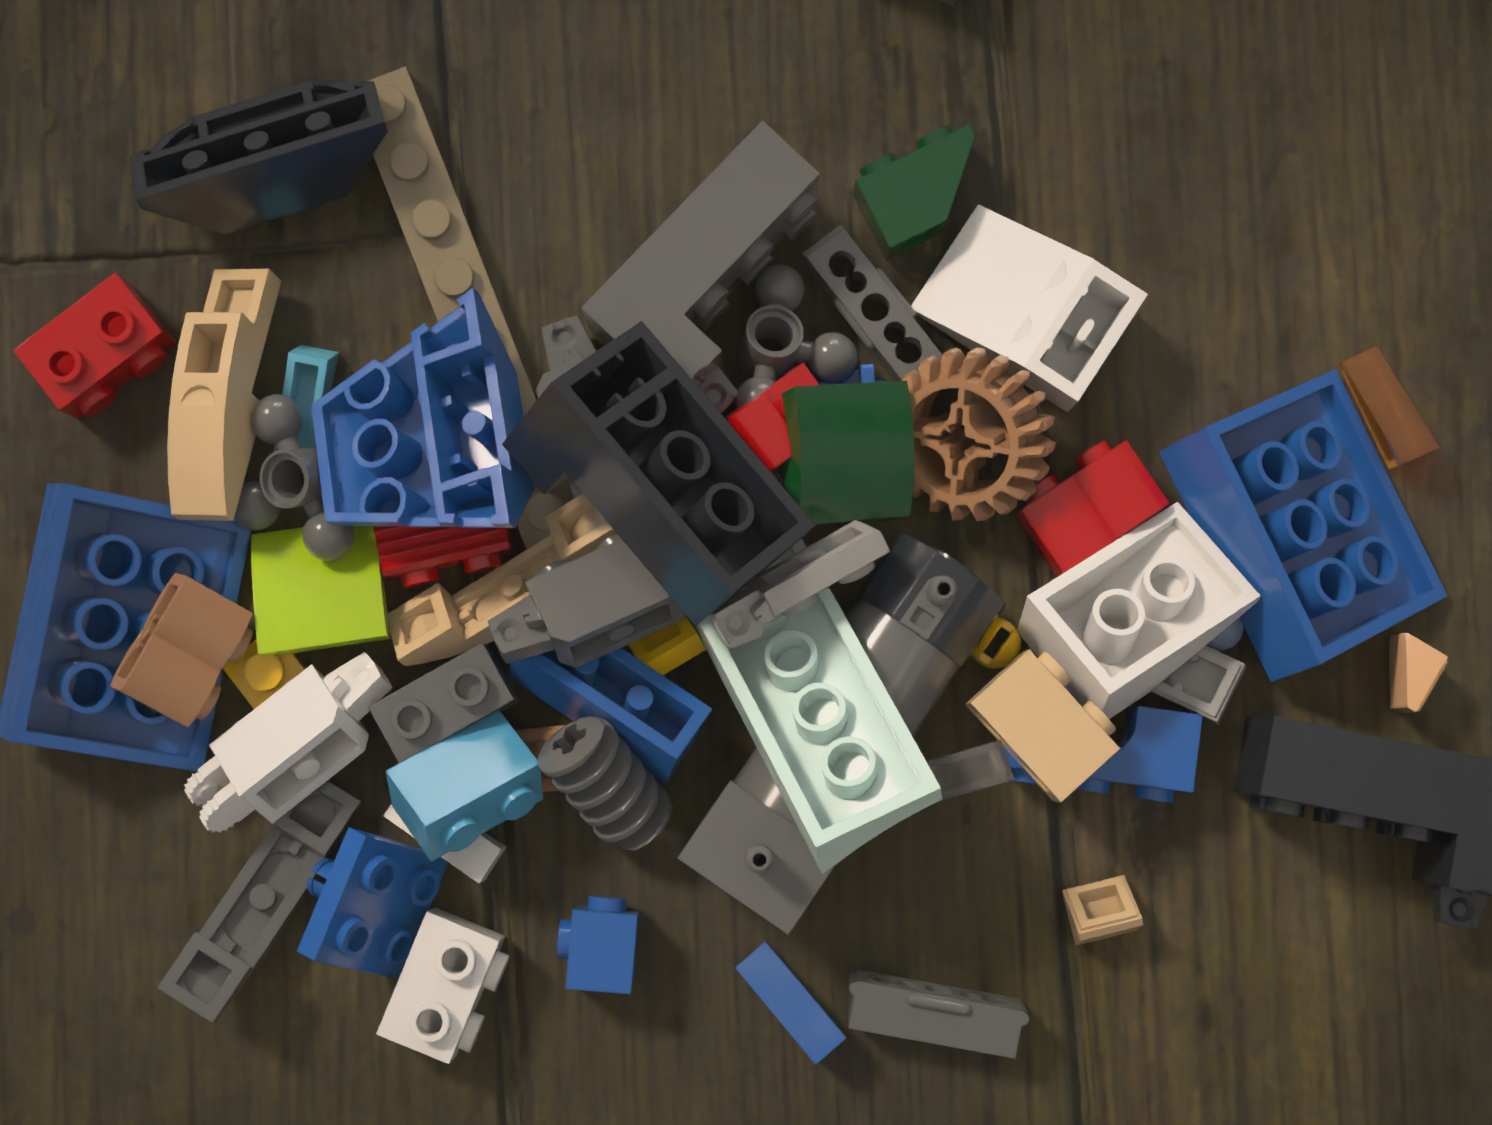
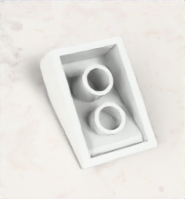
[1017,502,1261,719]

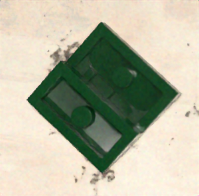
[780,381,914,526]

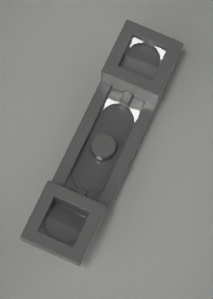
[157,781,361,1024]

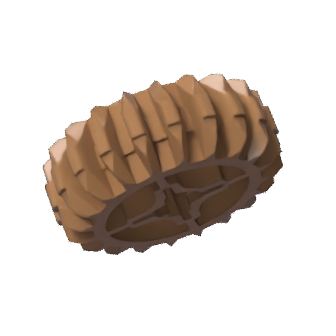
[902,348,1056,522]

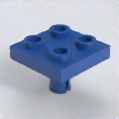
[297,827,448,979]

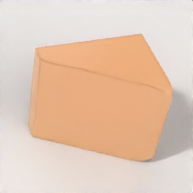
[1389,633,1448,713]

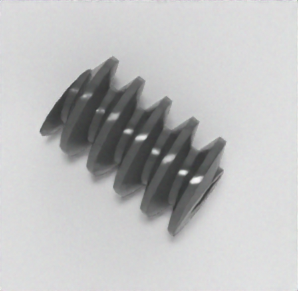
[538,715,673,851]

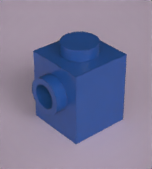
[557,895,640,994]

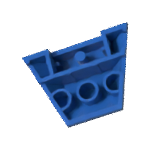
[311,288,535,528]

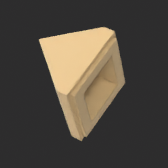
[1062,875,1143,945]

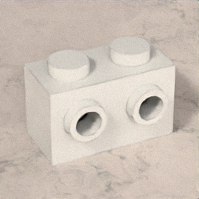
[376,907,509,1064]

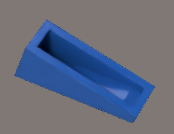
[735,941,846,1065]

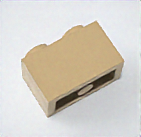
[965,649,1120,802]

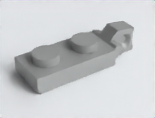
[710,520,890,649]

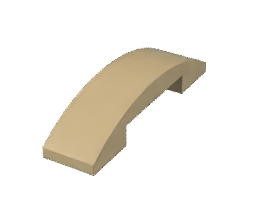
[388,494,617,666]

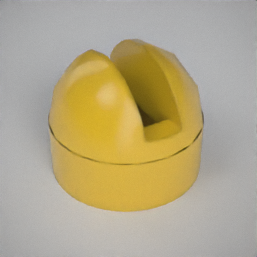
[972,617,1021,669]

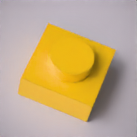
[628,612,706,676]
[223,639,307,709]

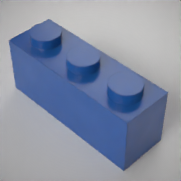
[508,648,712,783]

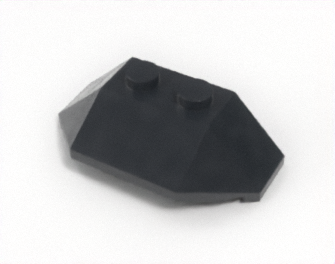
[130,80,388,235]

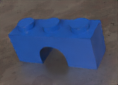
[993,706,1203,803]

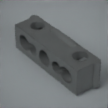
[802,225,942,381]
[848,969,1029,1059]

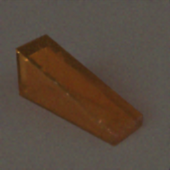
[1339,346,1439,470]

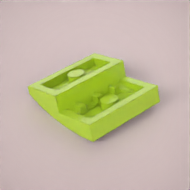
[251,526,391,657]

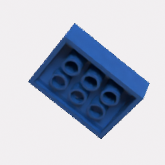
[1159,369,1448,682]
[0,483,251,772]

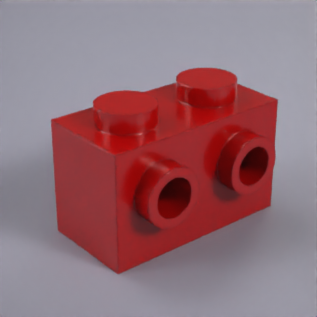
[13,272,177,419]

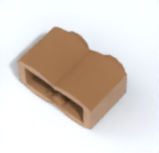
[110,573,253,727]

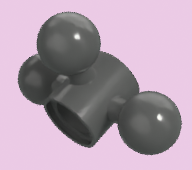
[735,264,858,409]
[234,394,355,561]

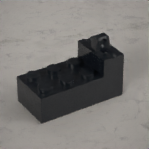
[502,321,816,627]
[1233,716,1492,930]

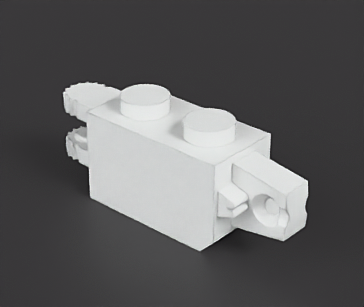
[184,652,393,833]

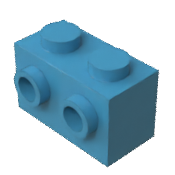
[386,710,543,862]

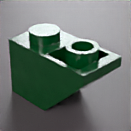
[853,125,975,261]

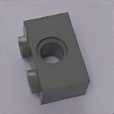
[368,643,521,763]

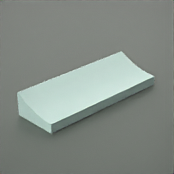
[693,539,942,874]

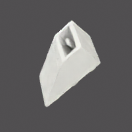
[911,204,1148,412]

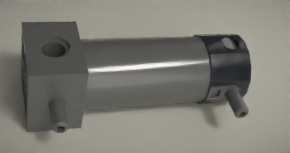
[678,534,1006,934]

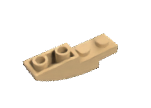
[167,269,281,521]

